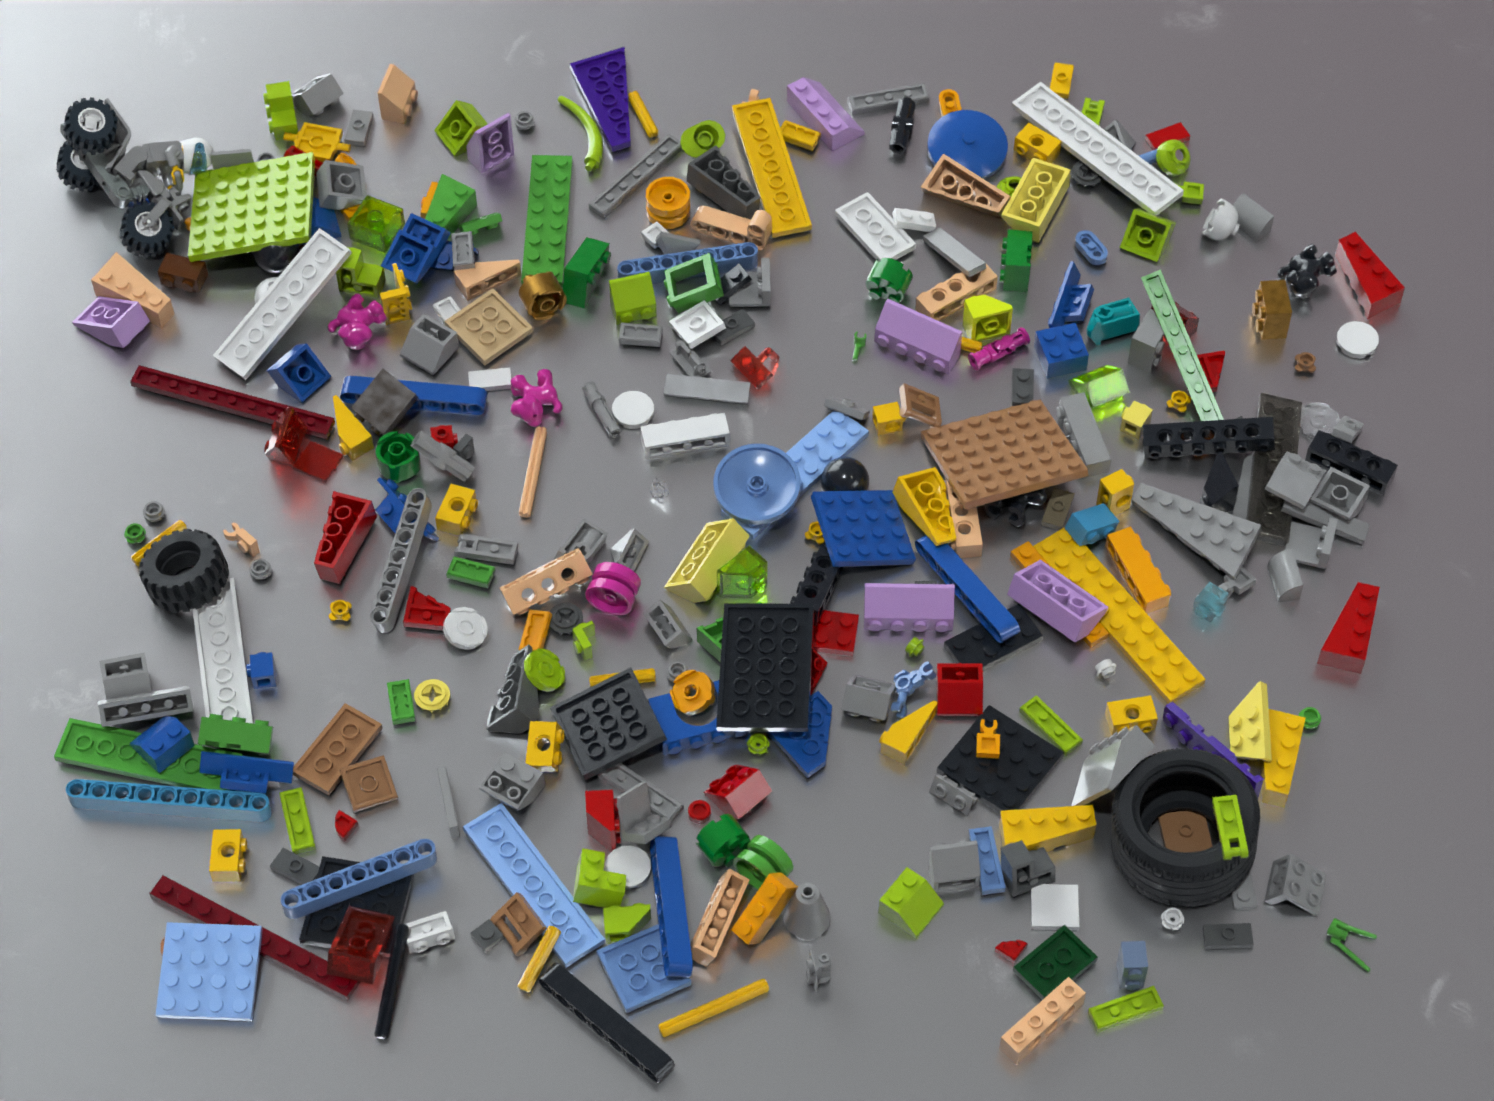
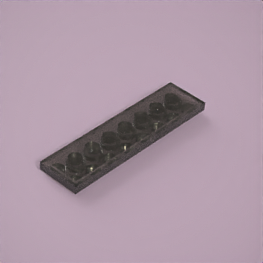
[1246,393,1302,546]

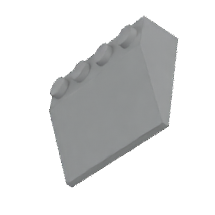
[1071,725,1155,806]

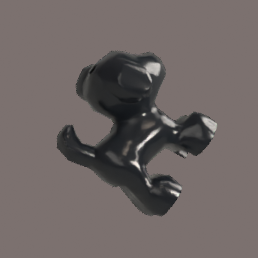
[1277,244,1337,299]
[984,488,1047,527]

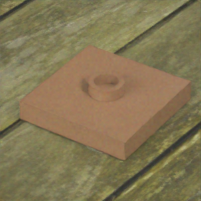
[340,755,398,813]
[1157,810,1213,853]

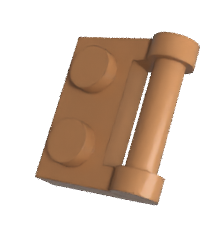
[899,383,942,428]
[490,892,547,957]

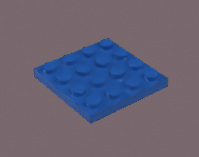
[811,490,916,567]

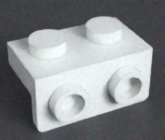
[406,911,455,953]

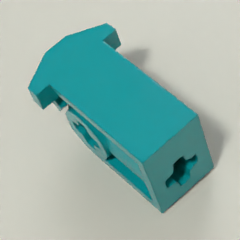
[1086,298,1140,345]

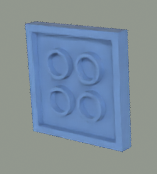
[597,924,692,1014]

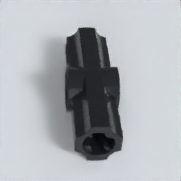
[889,97,916,154]

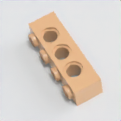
[915,264,998,321]
[944,478,983,558]
[500,548,593,615]
[690,868,750,967]
[999,977,1086,1065]

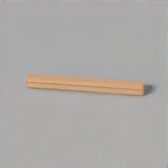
[519,426,547,518]

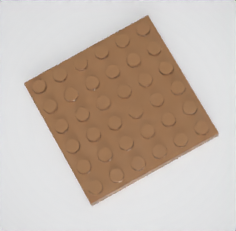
[921,399,1088,509]

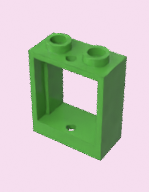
[663,253,724,313]

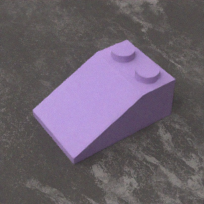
[466,113,514,174]
[72,296,150,348]

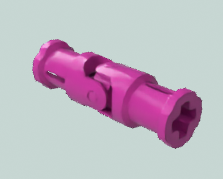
[968,327,1030,371]

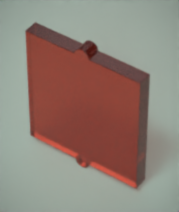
[293,441,344,483]

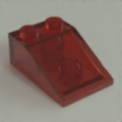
[264,407,308,467]
[327,906,395,984]

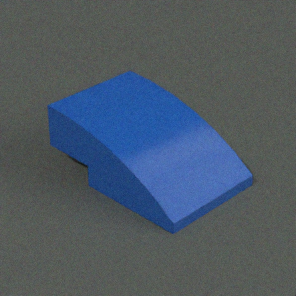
[381,213,451,283]

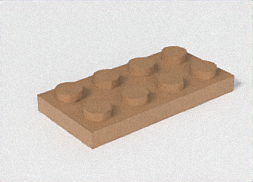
[293,703,383,796]

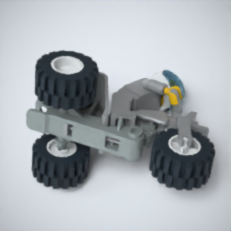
[56,97,214,258]

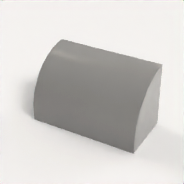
[1233,193,1274,242]
[1267,549,1303,602]
[643,600,693,648]

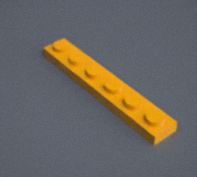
[1010,541,1109,648]

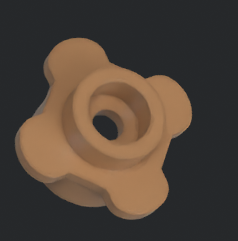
[1295,352,1316,373]

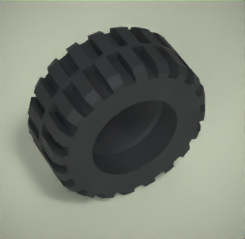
[139,529,229,613]

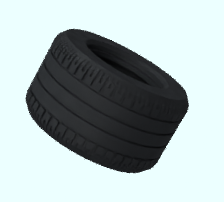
[1111,748,1260,907]

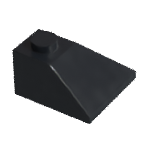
[1200,452,1239,512]

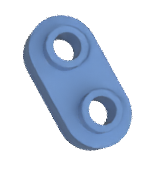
[1075,230,1108,265]

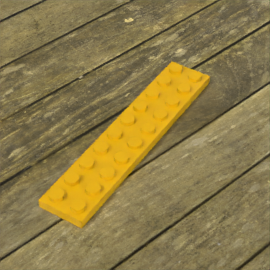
[1033,527,1206,704]

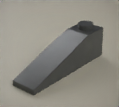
[486,645,539,734]

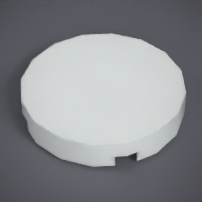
[1336,321,1379,359]
[612,391,654,429]
[443,607,488,650]
[605,845,651,890]

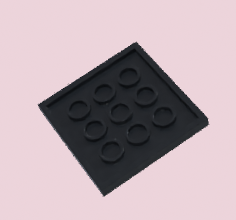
[550,667,667,780]
[936,705,1064,813]
[299,856,414,958]

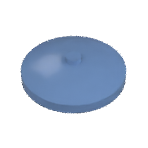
[713,444,801,525]

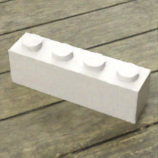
[641,413,730,459]

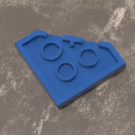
[765,691,832,778]

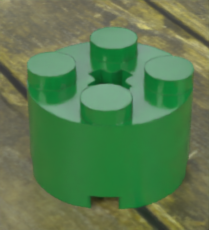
[865,257,913,303]
[375,431,421,483]
[696,814,751,867]

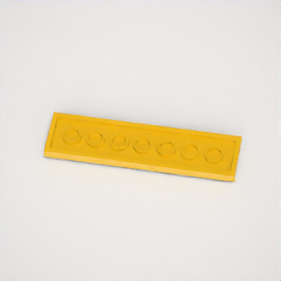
[732,98,812,238]

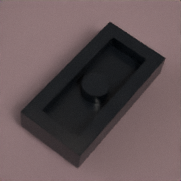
[715,264,752,305]

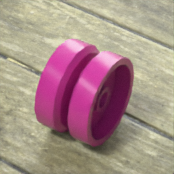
[585,562,641,616]

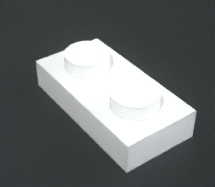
[893,208,936,232]

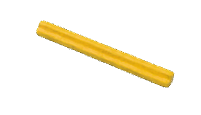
[658,978,769,1037]

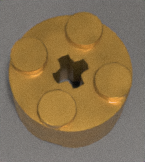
[519,271,567,320]

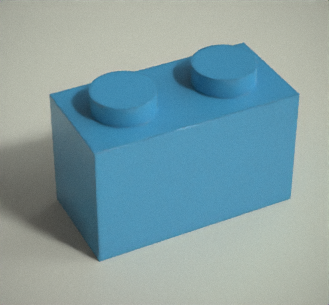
[1065,503,1120,546]

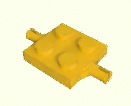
[283,122,351,163]

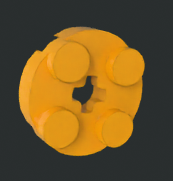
[670,670,715,716]

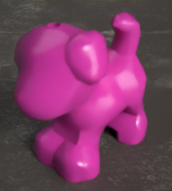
[327,293,387,351]
[510,369,563,428]

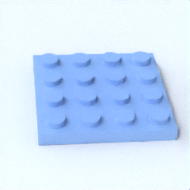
[155,922,263,1021]

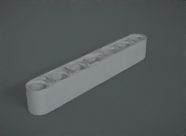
[370,488,432,633]

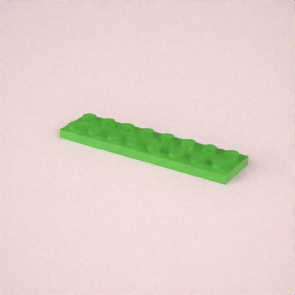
[521,155,573,287]
[54,718,243,791]

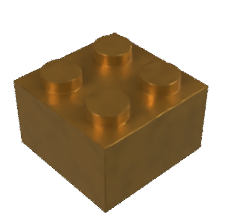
[1252,280,1292,340]

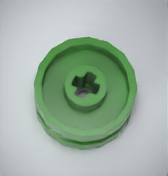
[733,835,794,891]

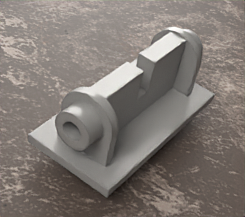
[670,340,711,377]
[929,774,978,816]
[806,949,831,992]

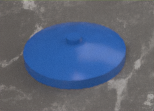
[927,110,1008,180]

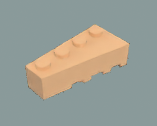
[921,154,1011,219]
[91,252,174,328]

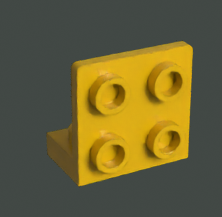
[380,263,412,325]

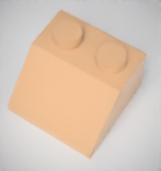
[378,64,418,124]

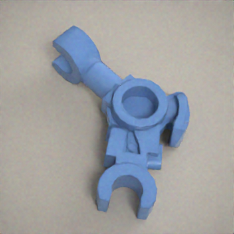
[891,661,937,718]

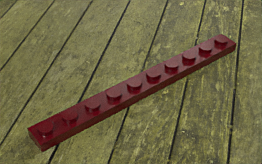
[130,365,335,439]
[149,875,361,1001]

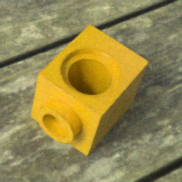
[872,402,906,436]

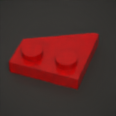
[1197,350,1225,392]
[403,586,451,631]

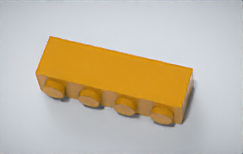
[1105,526,1171,614]

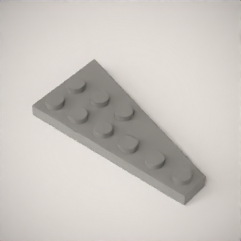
[1132,483,1262,581]

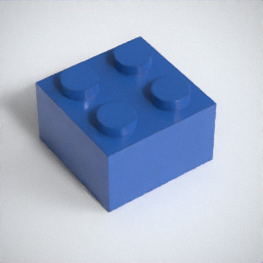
[1034,323,1089,379]

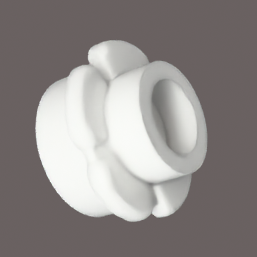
[1095,659,1117,679]
[1161,908,1184,930]

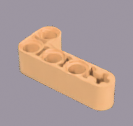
[690,206,772,250]

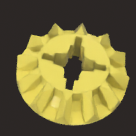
[414,679,450,713]

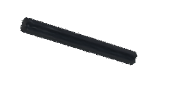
[374,924,409,1039]

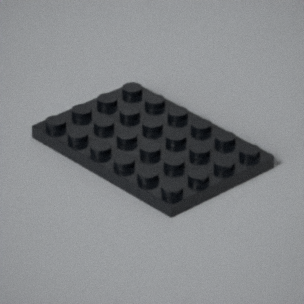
[716,603,814,732]

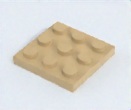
[444,288,533,365]

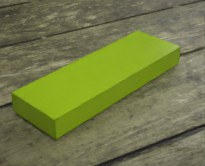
[1019,695,1083,756]
[279,787,316,854]
[1088,986,1164,1033]

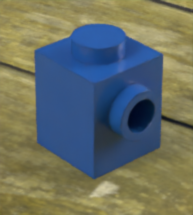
[246,652,277,689]

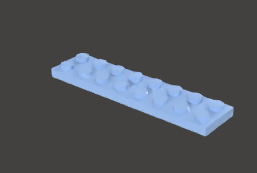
[721,410,869,540]
[463,803,605,968]

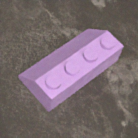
[787,77,865,151]
[874,299,962,374]
[1007,560,1109,642]
[864,583,955,632]

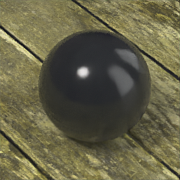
[253,244,299,274]
[821,457,869,491]

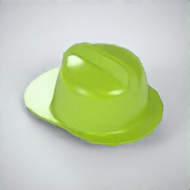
[680,120,725,158]

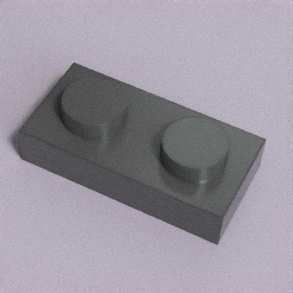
[1012,368,1034,406]

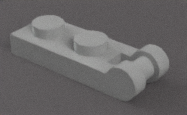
[454,534,518,565]

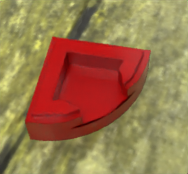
[335,810,358,842]
[994,940,1028,964]

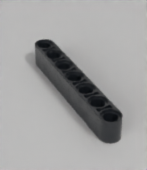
[538,962,675,1083]

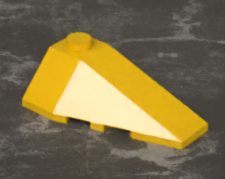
[892,467,956,546]

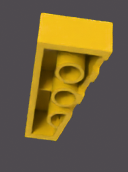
[1259,709,1306,808]
[999,805,1096,852]

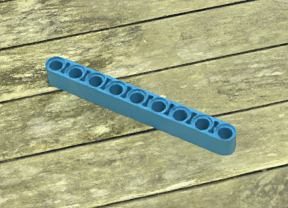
[66,779,272,822]

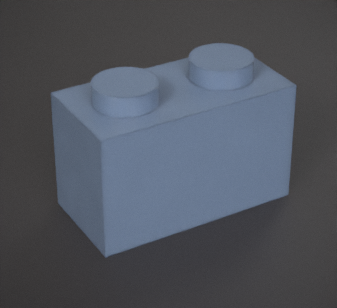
[1116,941,1148,991]

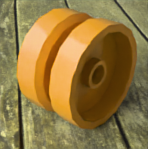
[646,177,690,229]

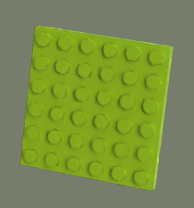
[188,152,315,262]

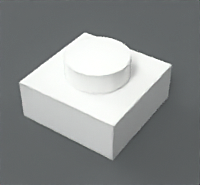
[641,222,669,249]

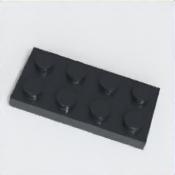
[944,604,1043,671]

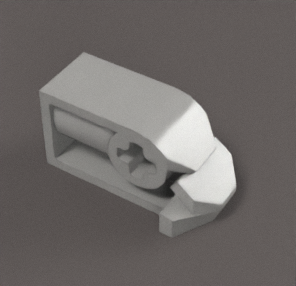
[554,519,608,571]

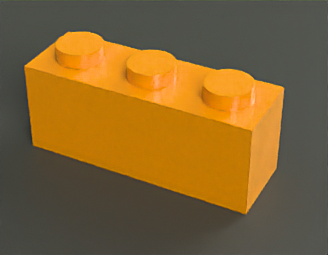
[731,872,798,945]

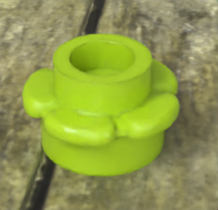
[905,637,925,657]
[747,733,769,755]

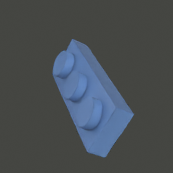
[968,826,1006,895]

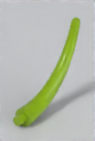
[557,96,603,171]

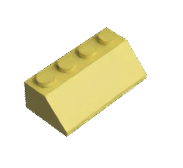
[1001,158,1071,243]
[664,518,750,603]

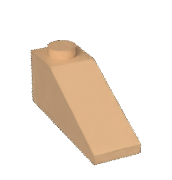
[454,260,521,301]

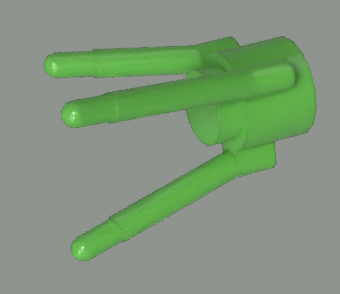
[1327,918,1377,972]

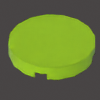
[524,648,565,692]

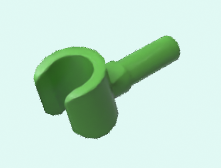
[852,332,867,361]

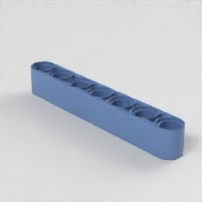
[617,242,758,284]
[280,839,437,919]

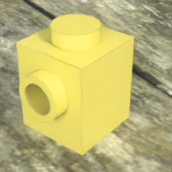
[1120,401,1153,439]

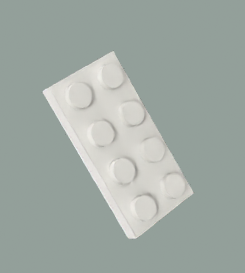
[835,192,916,261]

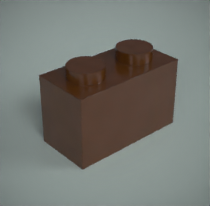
[157,253,208,293]

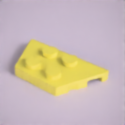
[1228,681,1272,762]

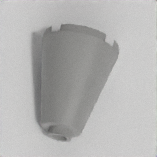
[783,883,831,940]

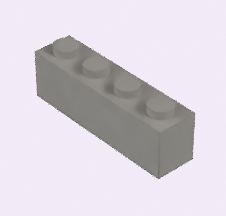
[1056,392,1111,477]
[98,686,193,727]

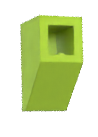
[603,903,651,944]

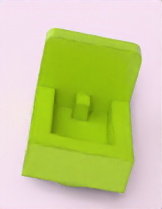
[572,621,595,660]

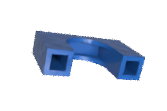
[648,680,751,755]

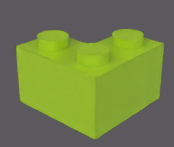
[263,81,298,141]
[336,247,386,298]
[573,848,626,908]

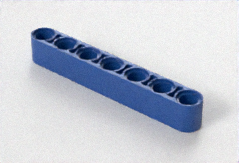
[340,376,488,415]
[915,535,1020,643]
[650,836,693,977]

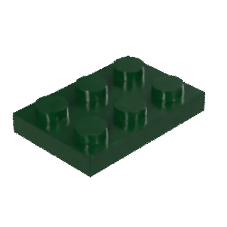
[1013,924,1098,1000]

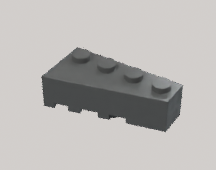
[686,145,761,220]

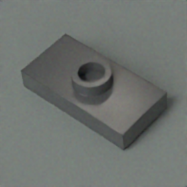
[713,309,755,346]
[270,848,319,885]
[1203,923,1254,950]

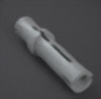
[582,381,622,438]

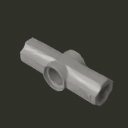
[410,431,475,482]

